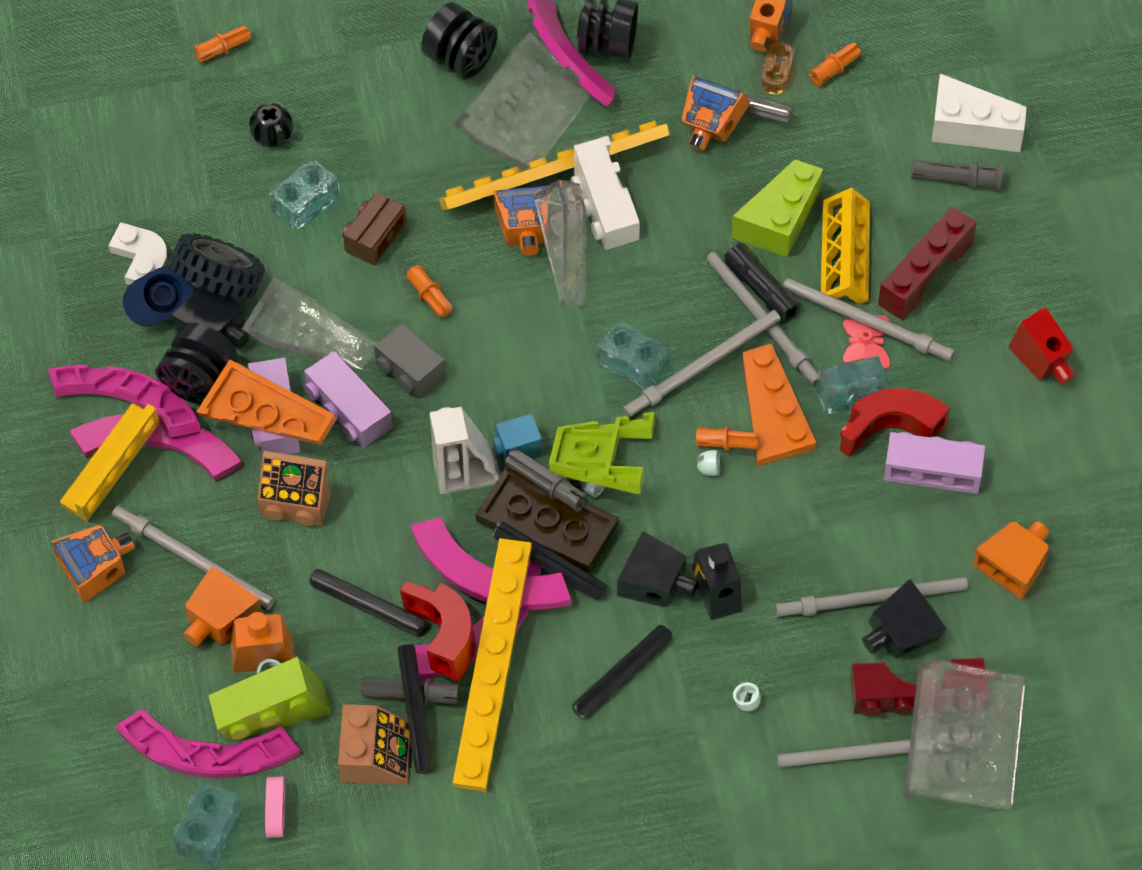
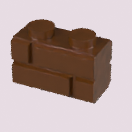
[342,193,407,265]

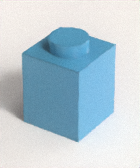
[492,414,542,466]

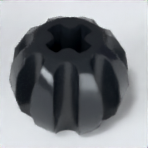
[249,103,293,148]

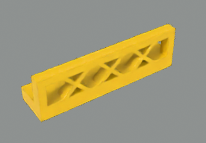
[821,188,870,305]
[60,403,160,522]

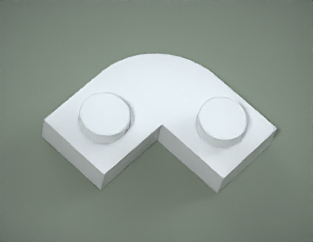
[109,222,168,285]

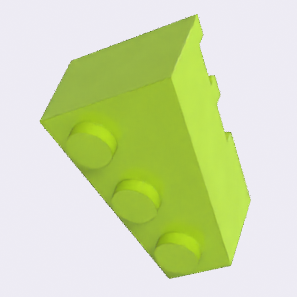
[731,159,823,257]
[208,656,332,741]

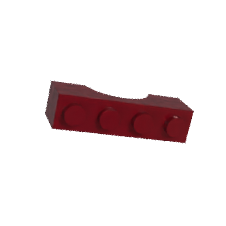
[878,206,977,321]
[850,658,988,716]

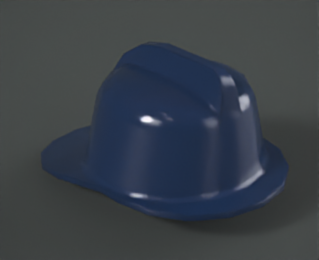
[123,266,193,326]

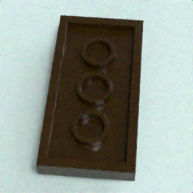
[475,467,619,573]

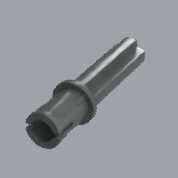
[736,90,793,123]
[505,450,588,512]
[361,678,460,705]

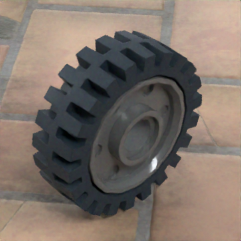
[170,233,265,299]

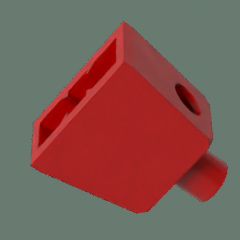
[1009,307,1076,385]

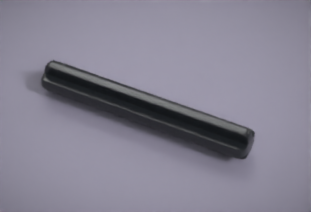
[492,521,607,600]
[309,569,426,636]
[572,625,672,719]
[397,644,433,774]

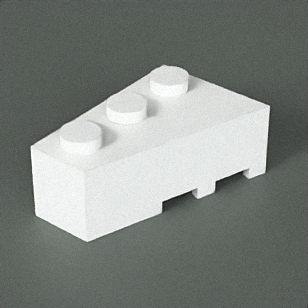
[931,74,1026,152]
[571,136,640,250]
[430,407,501,495]

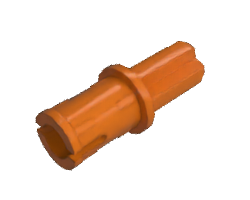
[193,25,251,63]
[808,42,862,87]
[406,265,452,318]
[696,426,760,451]

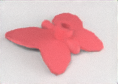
[843,315,890,369]

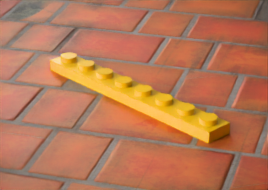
[439,120,670,210]
[453,538,532,792]

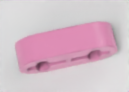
[265,776,286,838]

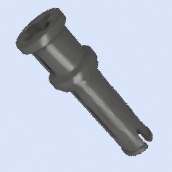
[911,159,1003,191]

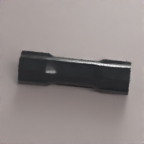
[724,243,801,323]

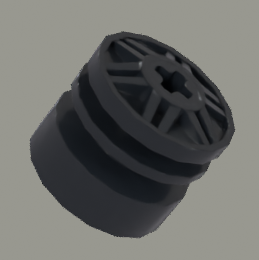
[577,0,639,62]
[421,2,498,80]
[155,322,238,404]

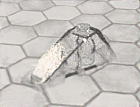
[534,180,586,309]
[242,277,378,370]

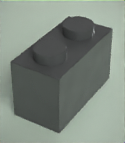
[374,324,446,399]

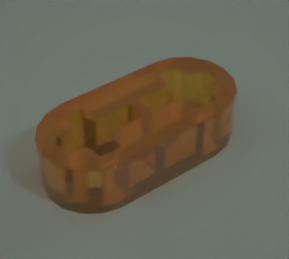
[761,42,793,94]

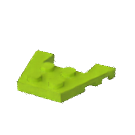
[549,412,656,494]

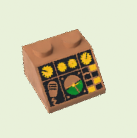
[257,451,331,526]
[338,704,410,785]

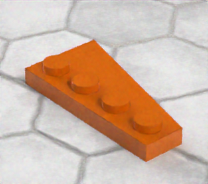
[742,344,817,467]
[197,360,337,445]

